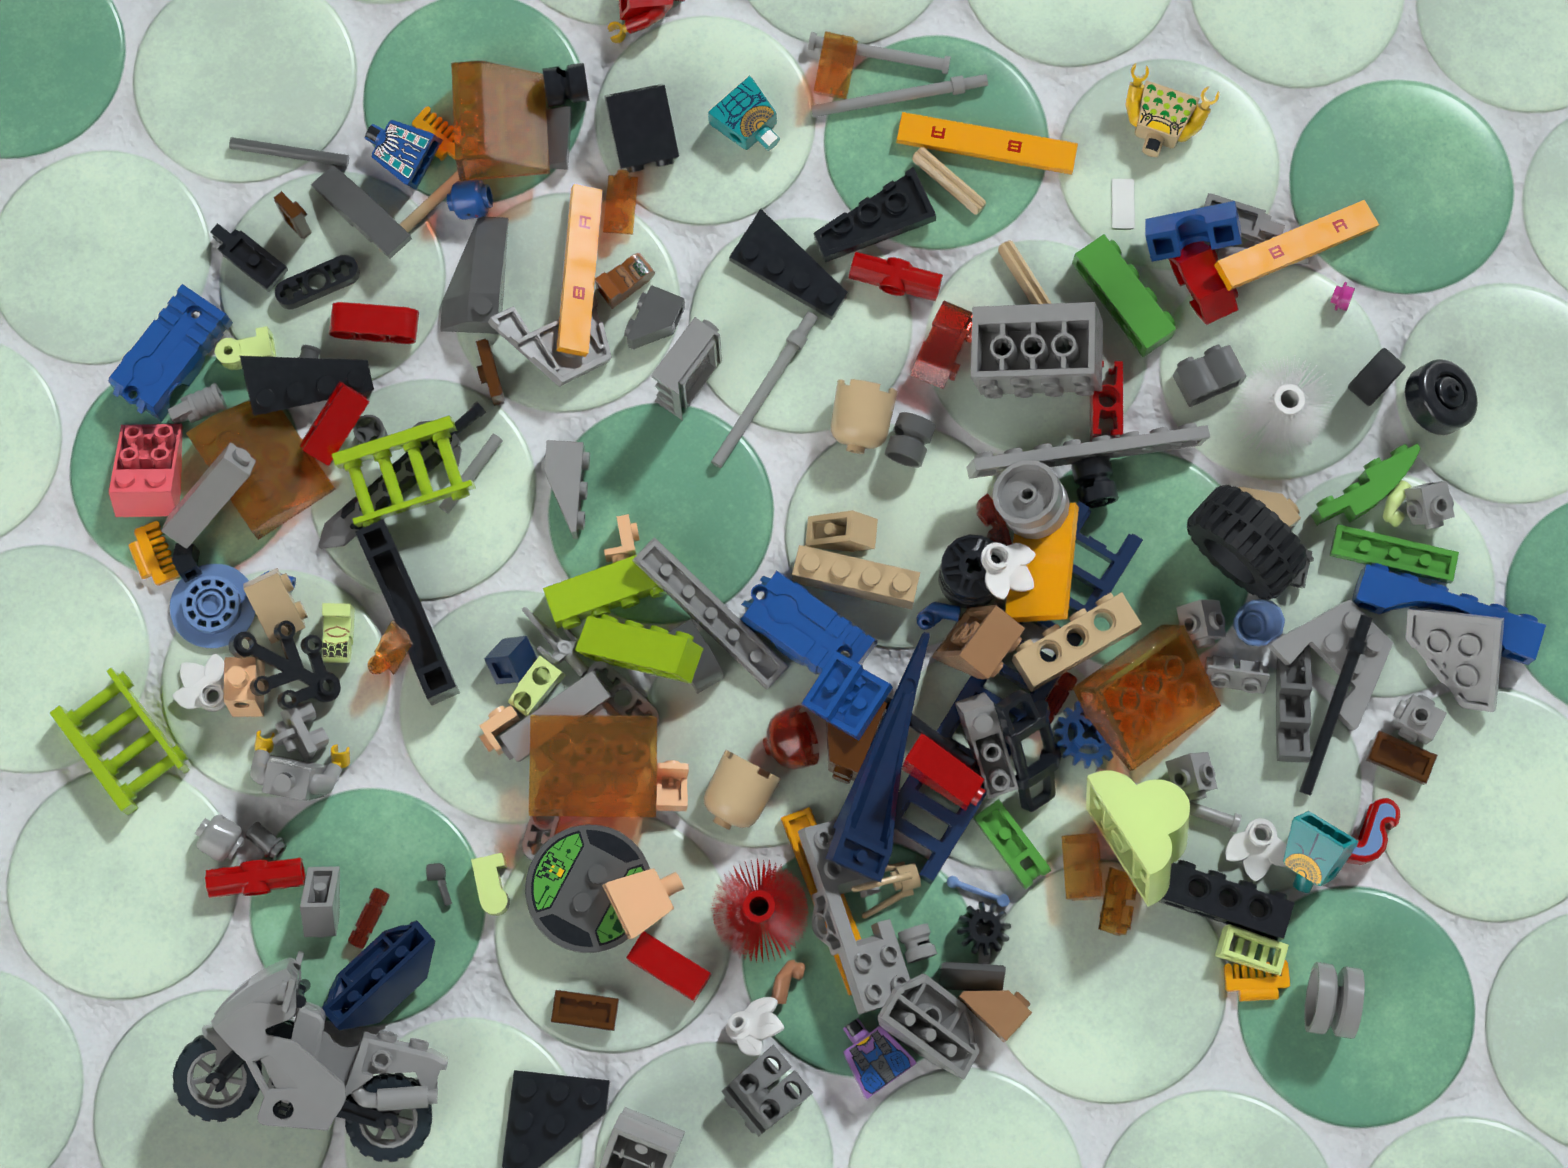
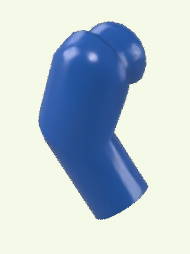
[916,602,961,630]

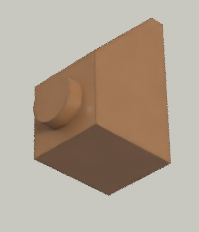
[957,990,1032,1042]

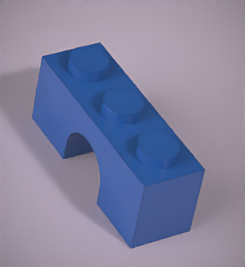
[1145,201,1242,262]

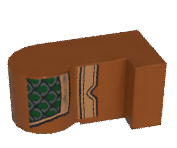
[595,253,655,309]

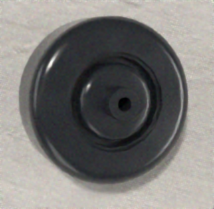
[1405,359,1478,435]

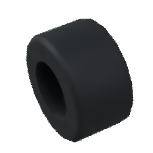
[1348,348,1406,406]

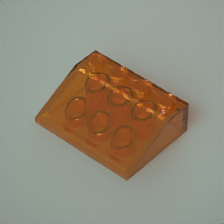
[451,60,550,181]
[186,400,336,540]
[1073,624,1221,771]
[528,714,657,817]

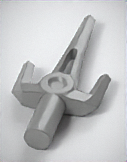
[522,607,589,677]

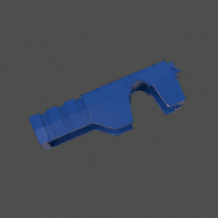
[108,284,233,422]
[740,570,878,675]

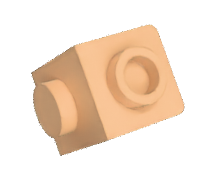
[604,514,640,563]
[479,705,520,755]
[655,760,689,811]

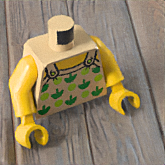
[1125,63,1220,157]

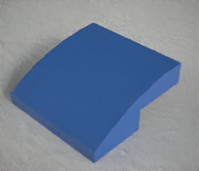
[801,651,893,740]

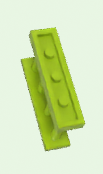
[332,415,476,527]
[49,668,190,816]

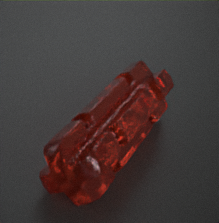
[1046,672,1077,725]
[348,888,389,949]

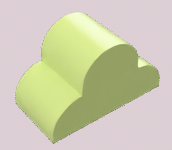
[1086,770,1190,907]

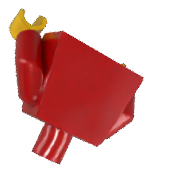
[607,0,685,43]

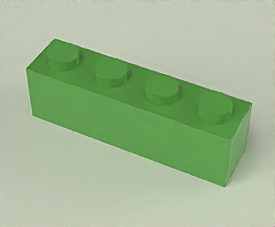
[1072,234,1176,357]

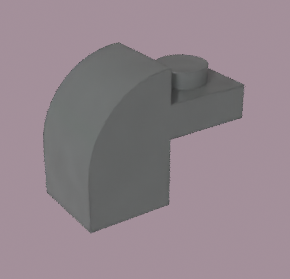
[668,619,724,694]

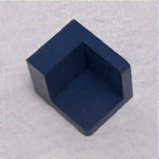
[484,636,537,685]

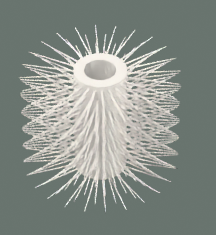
[1231,356,1335,458]

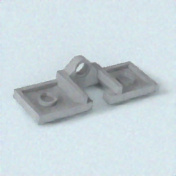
[798,820,910,1014]

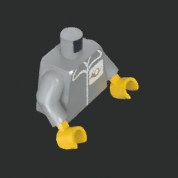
[250,730,350,801]

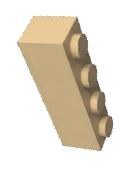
[792,545,920,610]

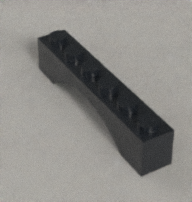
[355,519,460,705]

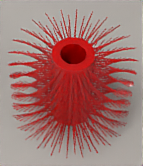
[711,859,808,963]

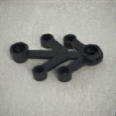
[228,620,341,710]

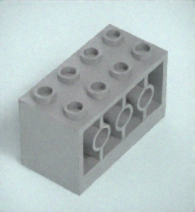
[971,302,1103,399]

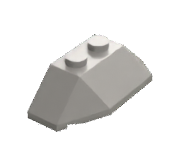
[878,974,980,1080]

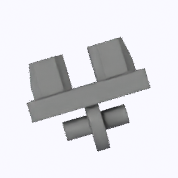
[272,701,329,762]

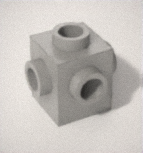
[1404,481,1455,529]
[1176,599,1226,648]
[1392,695,1447,745]
[1165,752,1217,802]

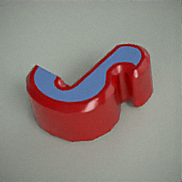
[1346,798,1400,865]

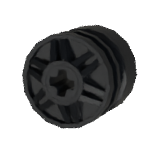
[938,534,1000,608]

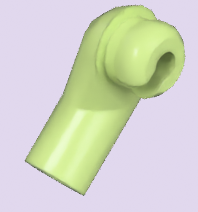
[1382,480,1411,527]

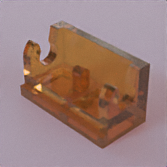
[814,31,858,100]
[1061,833,1104,901]

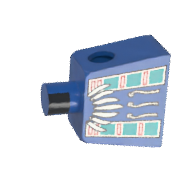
[365,120,443,190]

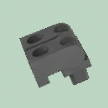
[721,1044,813,1137]

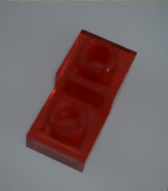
[976,493,1012,546]

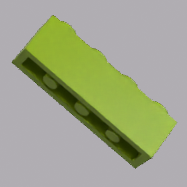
[543,555,666,630]
[575,614,704,684]

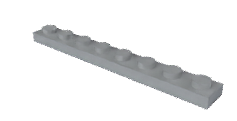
[966,423,1210,479]

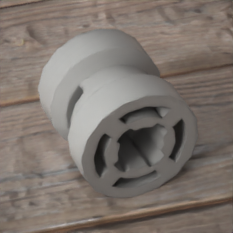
[898,923,937,964]

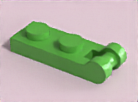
[973,799,1051,890]

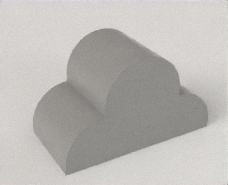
[599,1107,685,1168]

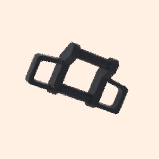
[995,690,1062,812]

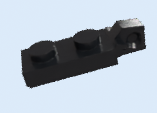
[210,223,288,292]

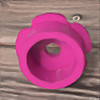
[1331,282,1355,311]

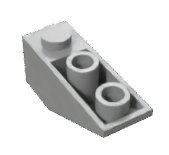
[544,440,590,539]
[955,692,1019,799]

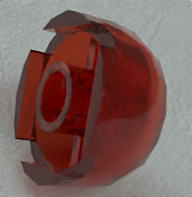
[763,705,819,770]

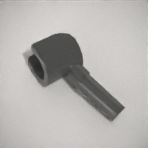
[426,863,452,906]

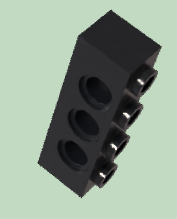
[1158,860,1295,941]

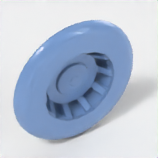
[170,564,255,648]

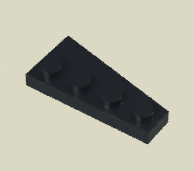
[813,167,936,263]
[729,208,848,320]
[239,355,374,416]

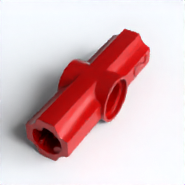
[849,252,943,302]
[205,858,306,898]

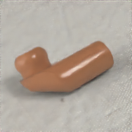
[771,960,805,1004]

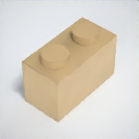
[243,568,308,644]

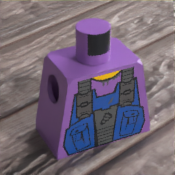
[843,1018,916,1100]

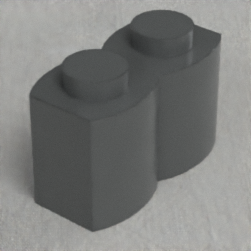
[1173,344,1247,407]

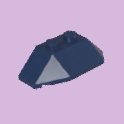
[322,920,436,1031]

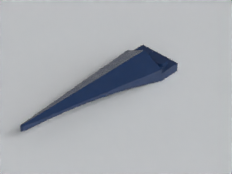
[825,632,930,882]

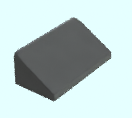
[538,106,572,170]
[939,962,1006,991]

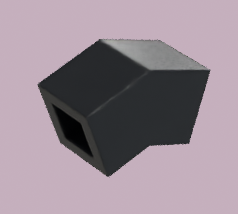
[172,543,202,583]

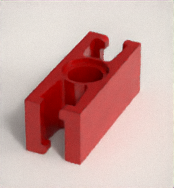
[1090,361,1123,442]
[299,381,370,466]
[626,931,711,1002]

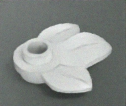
[981,543,1036,600]
[173,654,226,712]
[1225,818,1287,882]
[725,997,784,1056]

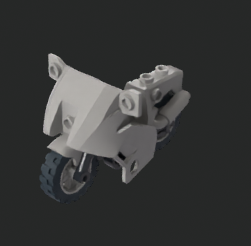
[173,951,448,1162]

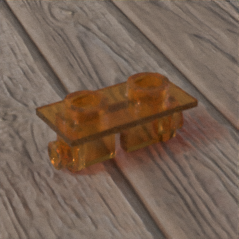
[603,170,638,235]
[367,620,413,675]
[1098,867,1137,936]

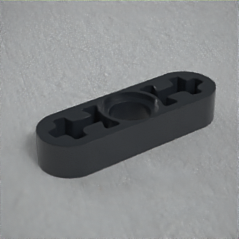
[275,255,360,310]

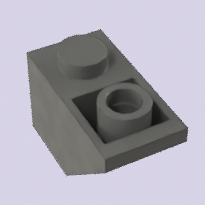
[624,285,685,349]

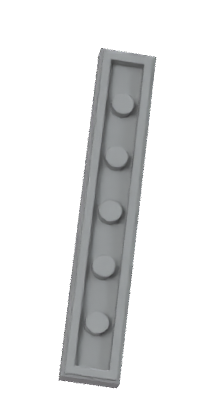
[632,537,789,689]

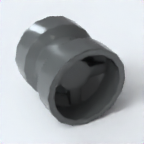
[353,415,388,445]

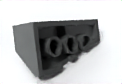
[440,217,509,334]

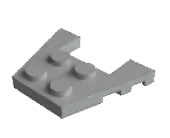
[488,295,612,387]
[1266,599,1393,731]

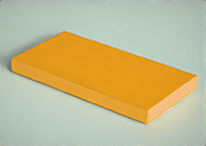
[1005,502,1079,622]

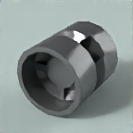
[885,412,936,468]

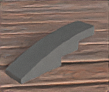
[311,165,412,259]
[1276,634,1312,763]

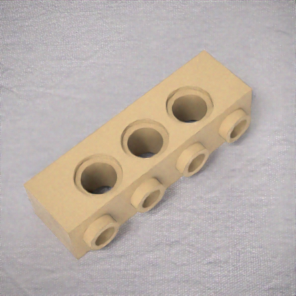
[1012,592,1142,692]

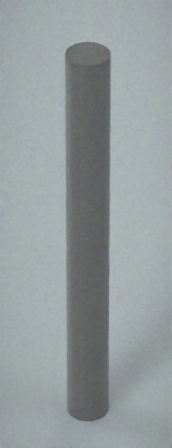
[229,137,349,167]

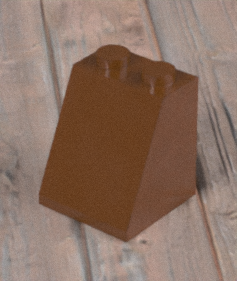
[826,702,887,784]

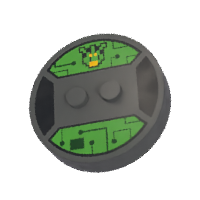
[525,824,650,953]

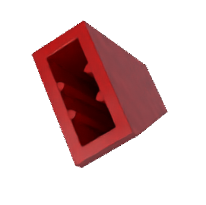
[902,733,986,810]

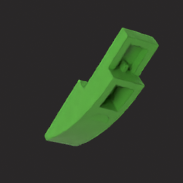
[1311,443,1421,526]

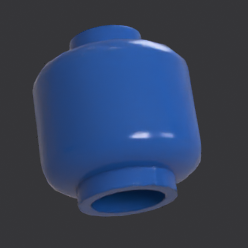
[447,178,493,220]

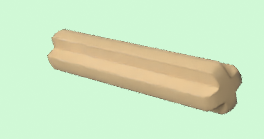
[912,147,986,215]
[998,240,1052,304]

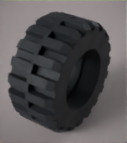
[1187,485,1307,600]

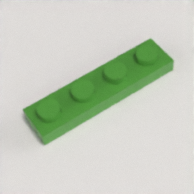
[1330,524,1459,584]

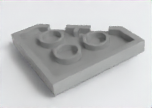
[1405,607,1504,712]

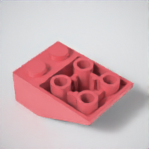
[109,424,183,517]

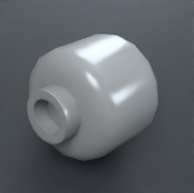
[195,814,244,862]

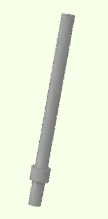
[811,74,988,117]
[711,312,818,468]

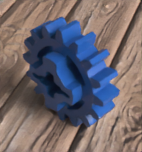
[1054,699,1123,769]

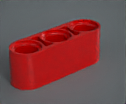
[329,302,419,344]

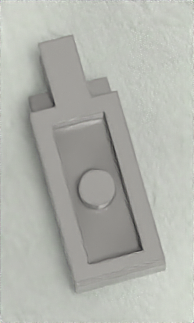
[1204,193,1285,242]

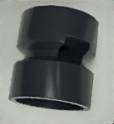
[542,63,590,107]
[1071,456,1119,509]

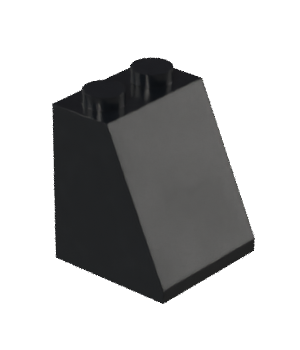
[604,84,679,173]

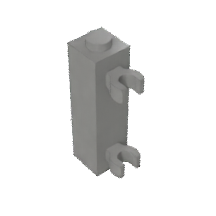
[161,442,256,549]
[499,671,615,772]

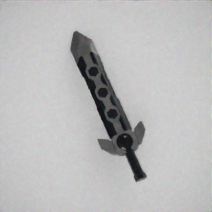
[319,402,486,549]

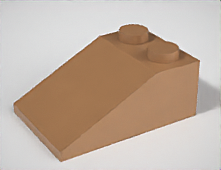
[932,605,1025,679]

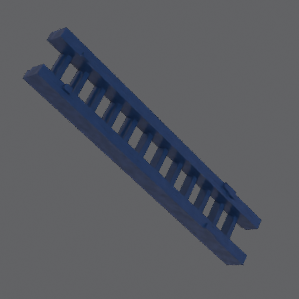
[894,501,1143,885]

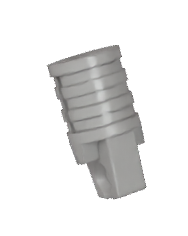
[168,383,227,424]

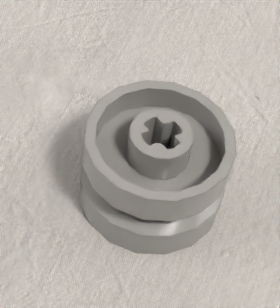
[992,460,1070,539]
[1304,962,1365,1039]

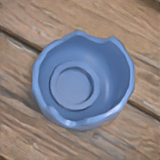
[1233,599,1285,647]

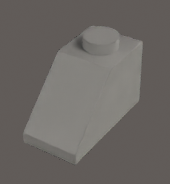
[300,866,340,938]

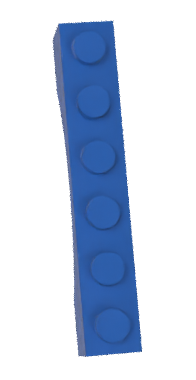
[1352,563,1546,665]

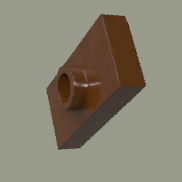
[274,191,312,239]
[476,338,505,406]
[1366,730,1438,785]
[551,990,619,1031]

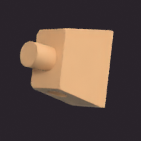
[223,657,265,717]
[602,868,684,939]

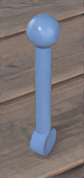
[947,876,1010,907]

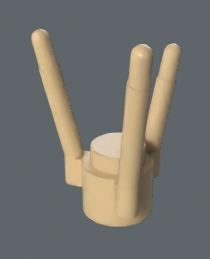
[851,861,921,919]

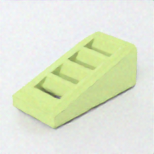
[1215,924,1289,976]

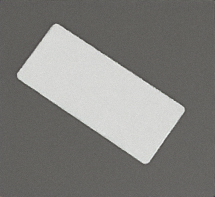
[1112,179,1135,229]

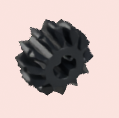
[957,901,1011,956]

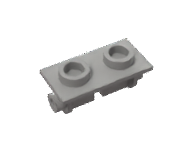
[1202,655,1270,694]

